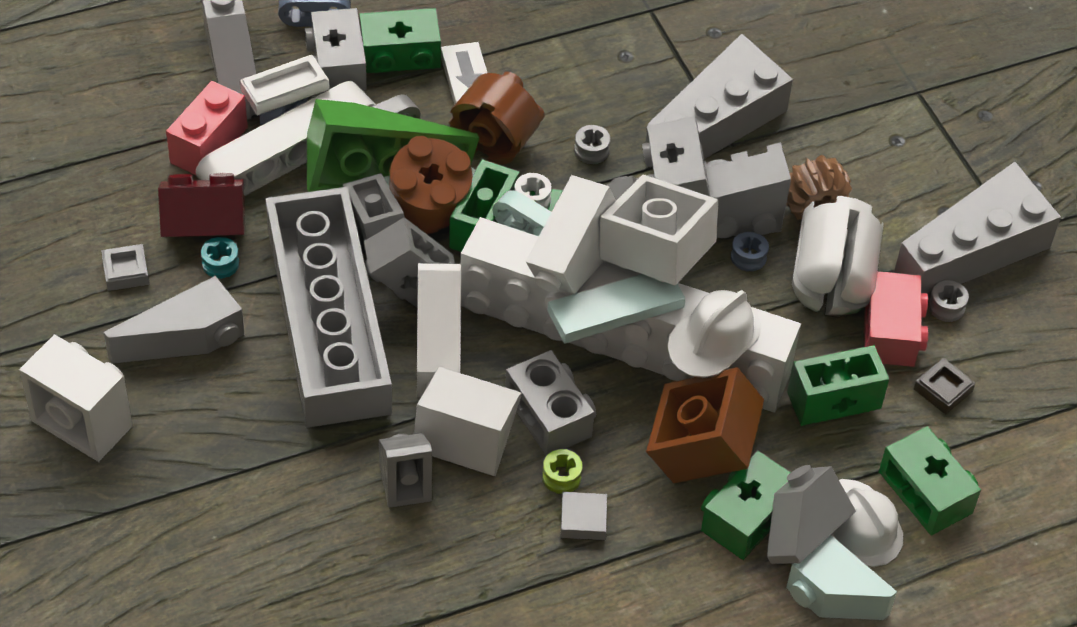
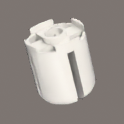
[792,196,884,317]

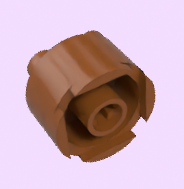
[449,72,545,165]
[389,136,473,234]

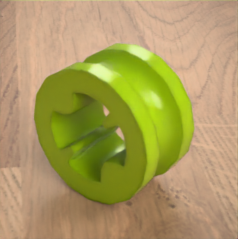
[542,449,582,494]

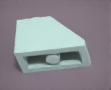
[786,535,897,620]

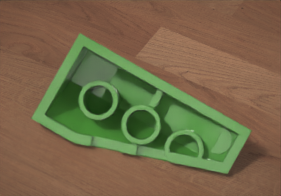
[307,99,479,192]

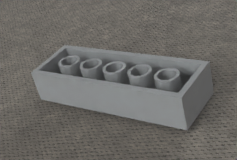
[265,187,392,428]

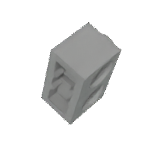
[505,350,596,456]

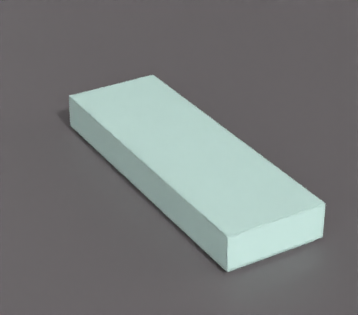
[548,274,685,344]

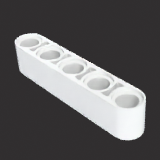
[196,81,376,196]

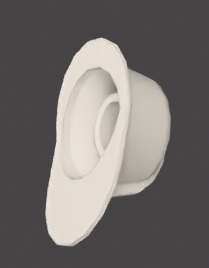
[667,290,761,378]
[831,479,903,567]

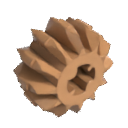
[786,155,852,220]

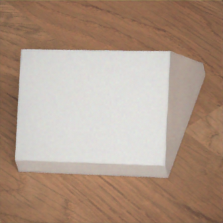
[414,367,522,477]

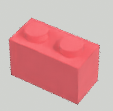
[166,81,248,176]
[864,271,928,367]

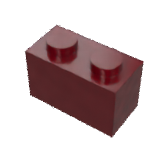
[158,173,246,237]

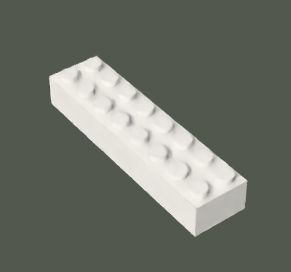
[461,217,801,413]

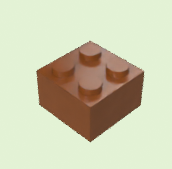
[646,367,764,483]

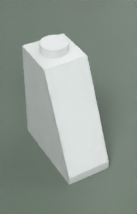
[526,175,616,295]
[417,263,461,397]

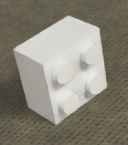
[599,175,718,286]
[19,334,132,462]

